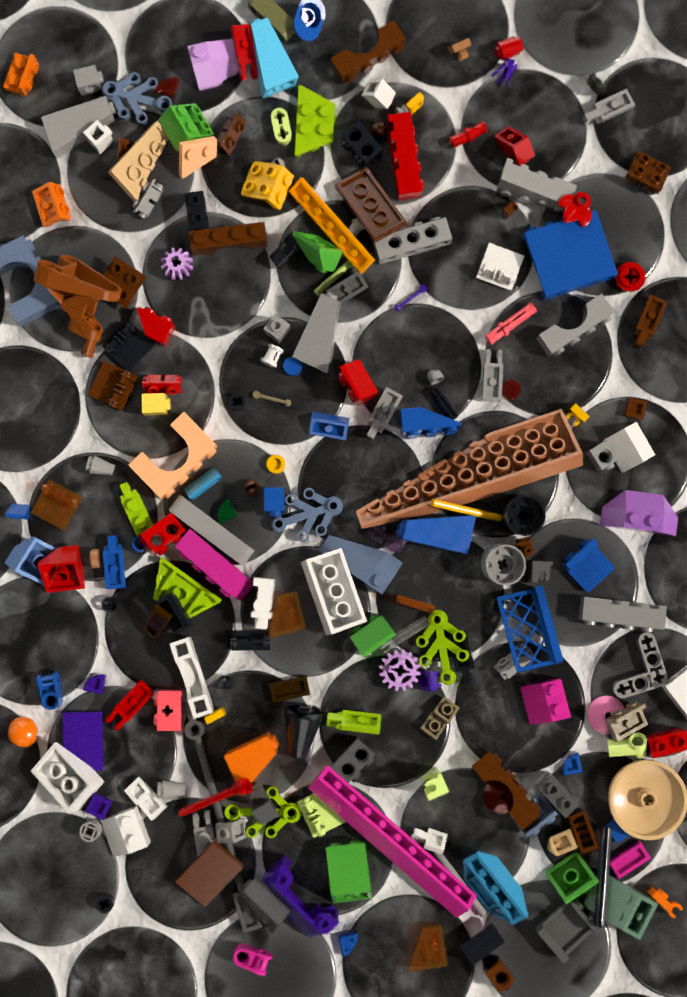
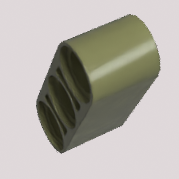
[248,0,296,43]

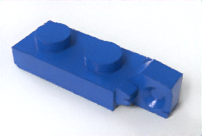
[103,535,126,589]

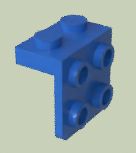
[561,538,614,592]

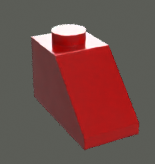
[494,126,535,166]

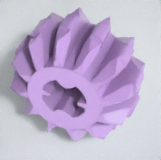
[161,248,193,280]

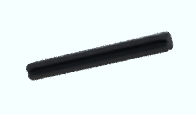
[594,826,612,928]

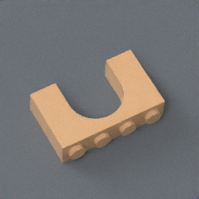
[129,412,218,499]

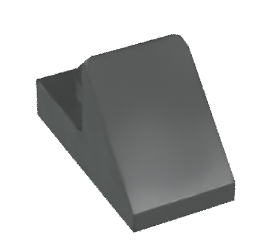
[245,781,279,825]

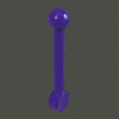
[394,285,427,311]

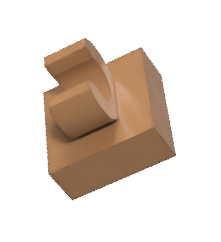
[448,38,471,61]

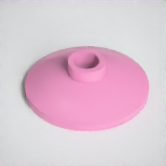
[587,696,625,735]

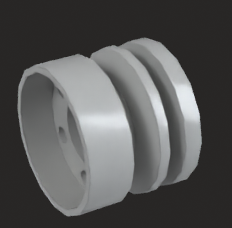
[480,543,526,586]

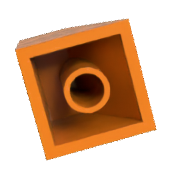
[224,731,279,783]

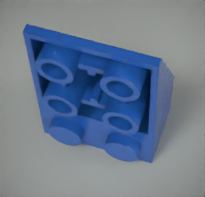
[399,407,462,440]

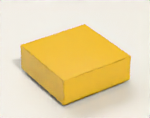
[406,92,424,115]
[204,707,226,725]

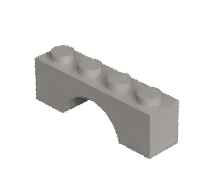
[536,294,614,357]

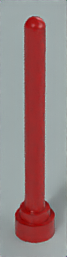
[178,777,252,817]

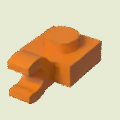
[647,886,683,918]

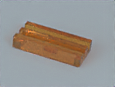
[395,595,435,613]

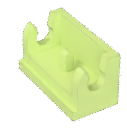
[422,768,449,801]

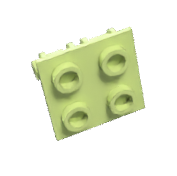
[297,794,346,838]

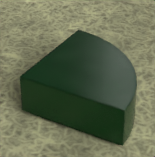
[218,499,237,524]

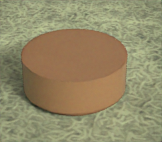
[90,549,101,568]

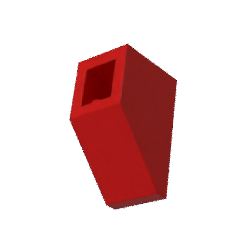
[137,307,175,347]

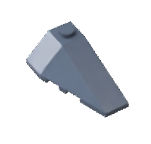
[319,535,403,594]

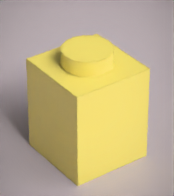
[142,393,171,416]

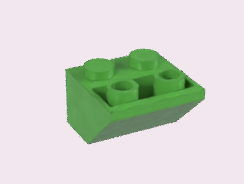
[158,104,214,152]

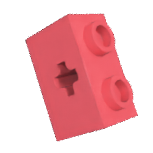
[154,690,184,731]

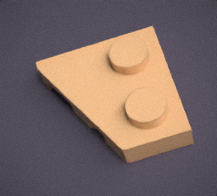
[179,136,217,178]

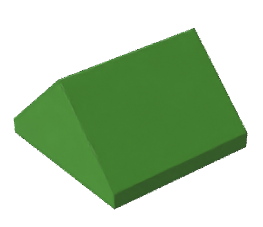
[545,850,599,904]

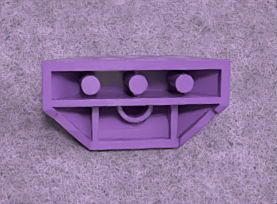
[600,490,678,536]

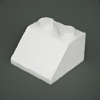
[100,805,151,857]

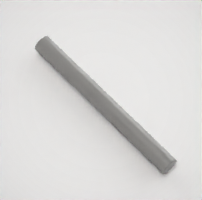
[433,852,487,917]

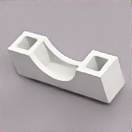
[170,637,215,719]

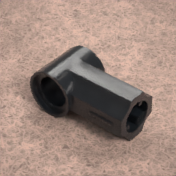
[269,232,303,269]

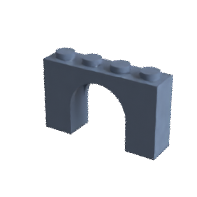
[0,235,61,327]

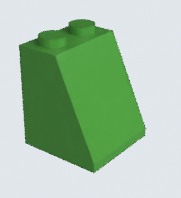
[326,840,372,904]

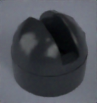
[101,596,118,612]
[217,675,233,689]

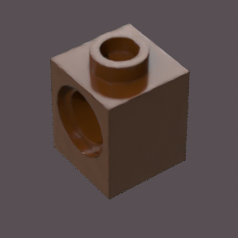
[483,956,515,993]

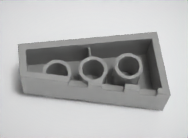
[578,597,667,632]

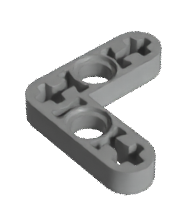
[612,632,668,698]

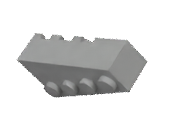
[496,158,577,213]

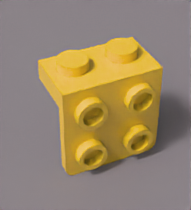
[241,161,294,210]

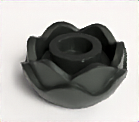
[586,73,607,94]

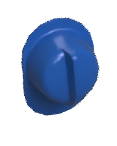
[294,0,326,41]

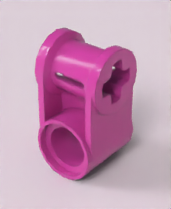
[233,943,273,976]

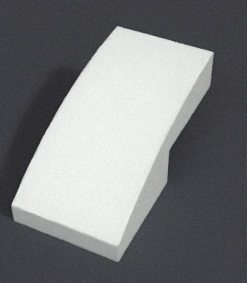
[124,777,168,820]

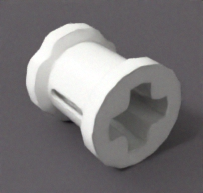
[261,343,284,368]

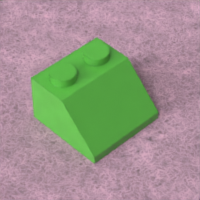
[350,614,396,657]

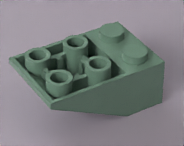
[582,875,658,940]

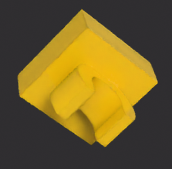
[566,403,590,426]

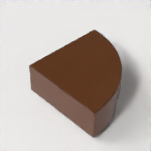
[501,201,518,220]

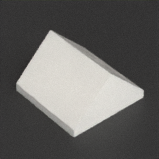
[603,422,655,473]

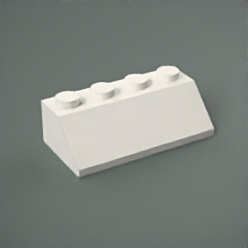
[301,548,367,635]

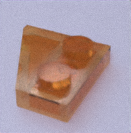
[269,591,306,638]
[409,924,448,972]

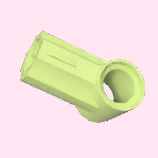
[607,733,647,759]

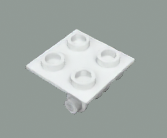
[476,243,524,291]

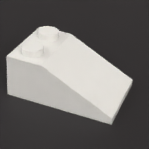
[31,742,104,814]

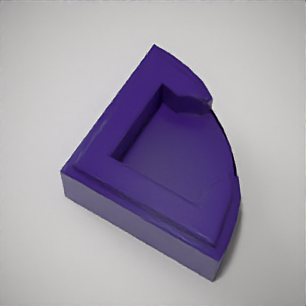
[83,674,107,694]

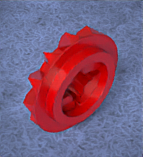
[615,262,646,293]

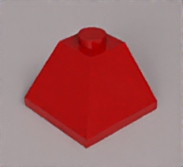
[38,545,85,593]

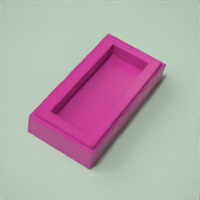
[609,840,651,879]

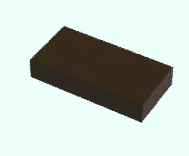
[141,604,173,640]
[269,675,310,703]

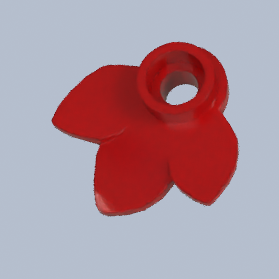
[557,192,592,228]

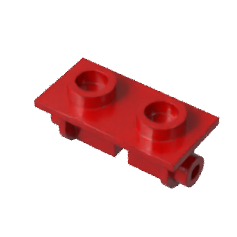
[142,375,182,395]

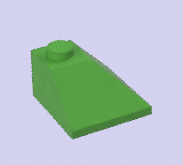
[292,231,343,273]

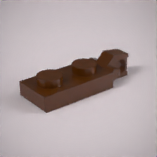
[634,294,668,348]

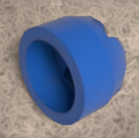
[131,536,146,553]

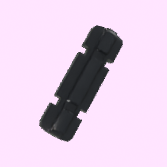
[430,387,459,420]

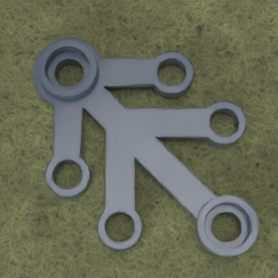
[102,72,173,126]
[271,488,343,542]

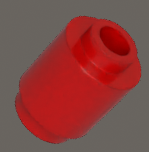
[494,36,523,61]

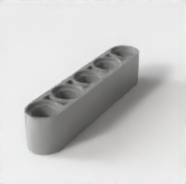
[169,495,254,566]

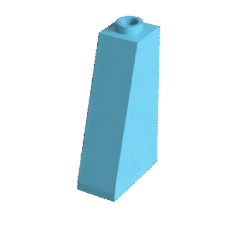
[251,17,299,98]

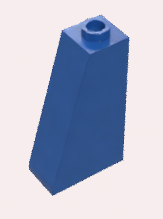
[397,516,476,554]

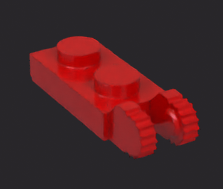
[231,24,258,81]
[105,680,156,732]

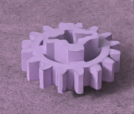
[379,649,421,691]

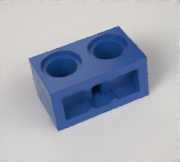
[264,487,285,517]

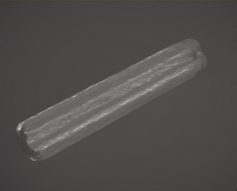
[378,616,430,654]

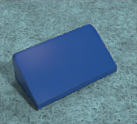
[309,412,350,440]

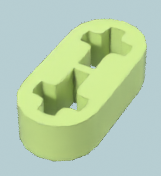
[271,108,292,145]

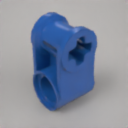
[37,671,63,710]

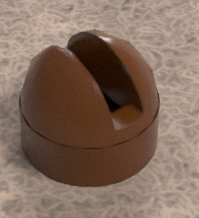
[372,121,386,137]
[244,480,260,495]

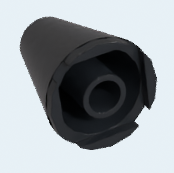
[285,703,324,760]

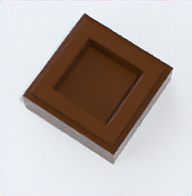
[623,397,647,421]

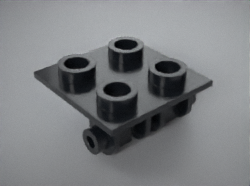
[102,320,155,372]

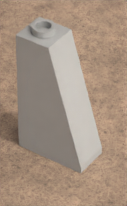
[41,96,116,158]
[292,291,341,373]

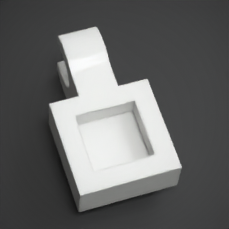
[411,828,447,855]

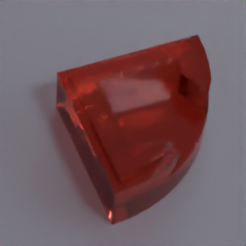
[155,77,180,97]

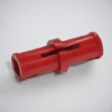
[449,121,488,149]

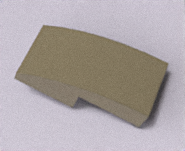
[419,696,459,740]

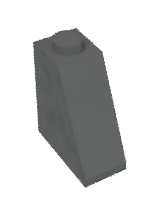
[241,877,291,934]

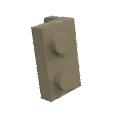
[605,701,648,742]

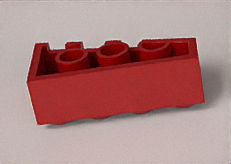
[386,111,424,201]

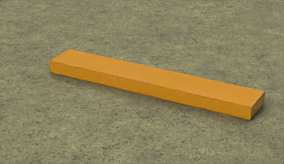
[289,177,375,274]

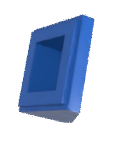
[5,504,31,520]

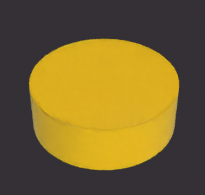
[266,455,286,474]

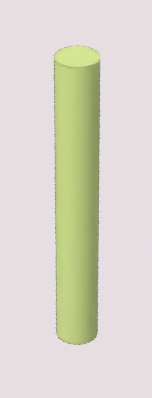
[314,260,353,296]

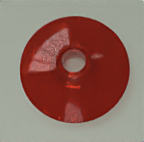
[483,779,519,815]

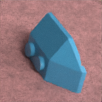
[463,851,528,925]

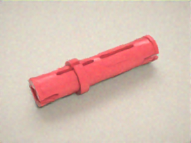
[484,303,537,345]

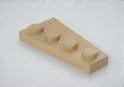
[108,121,169,201]

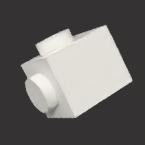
[362,79,396,109]
[83,120,114,154]

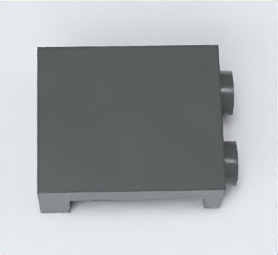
[534,899,599,963]

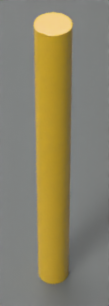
[431,499,502,522]

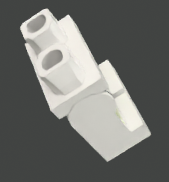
[251,577,275,629]

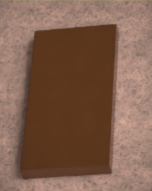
[335,167,407,243]

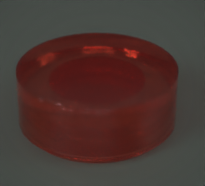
[502,380,521,400]

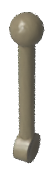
[253,391,291,407]

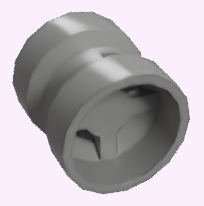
[79,818,103,842]

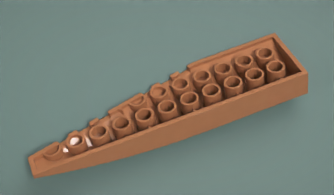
[356,409,583,528]

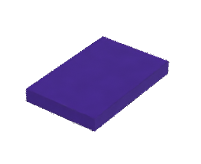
[63,711,104,771]

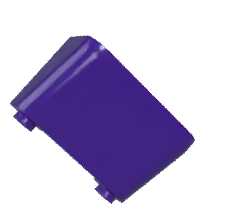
[261,854,339,937]

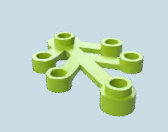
[416,610,469,685]
[225,786,301,838]

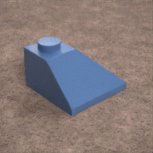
[5,536,57,585]

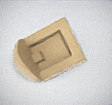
[547,828,578,856]

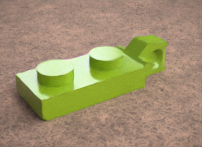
[120,482,154,536]
[326,710,381,734]

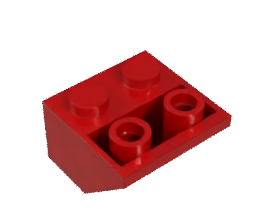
[338,359,378,406]

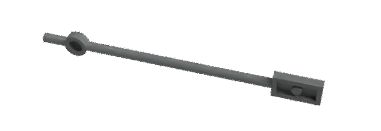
[183,701,263,933]

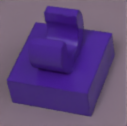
[419,670,442,691]
[85,792,113,820]

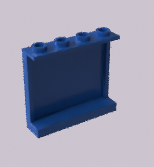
[522,210,618,301]

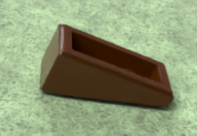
[567,810,600,855]

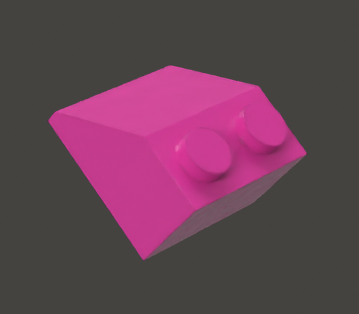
[520,677,571,725]

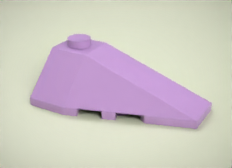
[188,39,250,91]

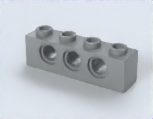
[373,217,452,265]

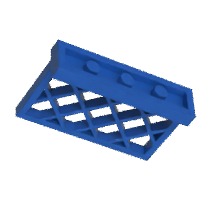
[496,585,564,673]

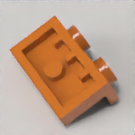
[3,53,39,97]
[32,182,71,227]

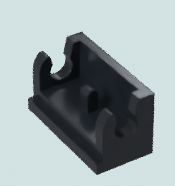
[156,592,194,636]
[460,923,505,966]

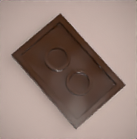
[175,840,244,907]

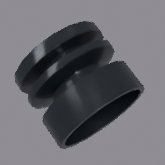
[501,495,546,536]

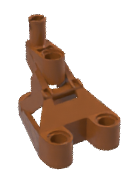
[33,255,122,358]

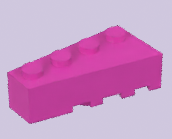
[175,529,253,601]

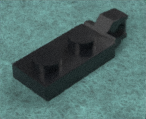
[447,630,475,685]

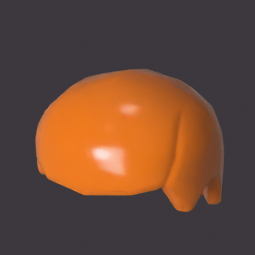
[8,717,38,748]

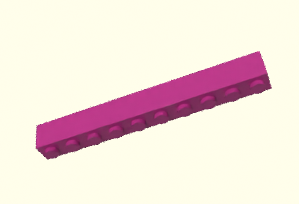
[308,765,477,918]

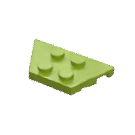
[295,85,335,158]
[153,557,222,618]

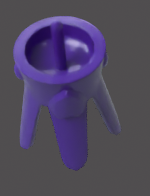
[491,58,518,87]

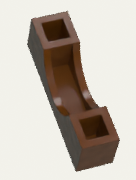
[330,20,406,84]
[189,222,268,256]
[472,751,540,830]

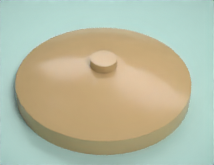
[608,759,687,840]

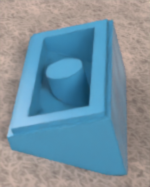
[184,467,222,500]

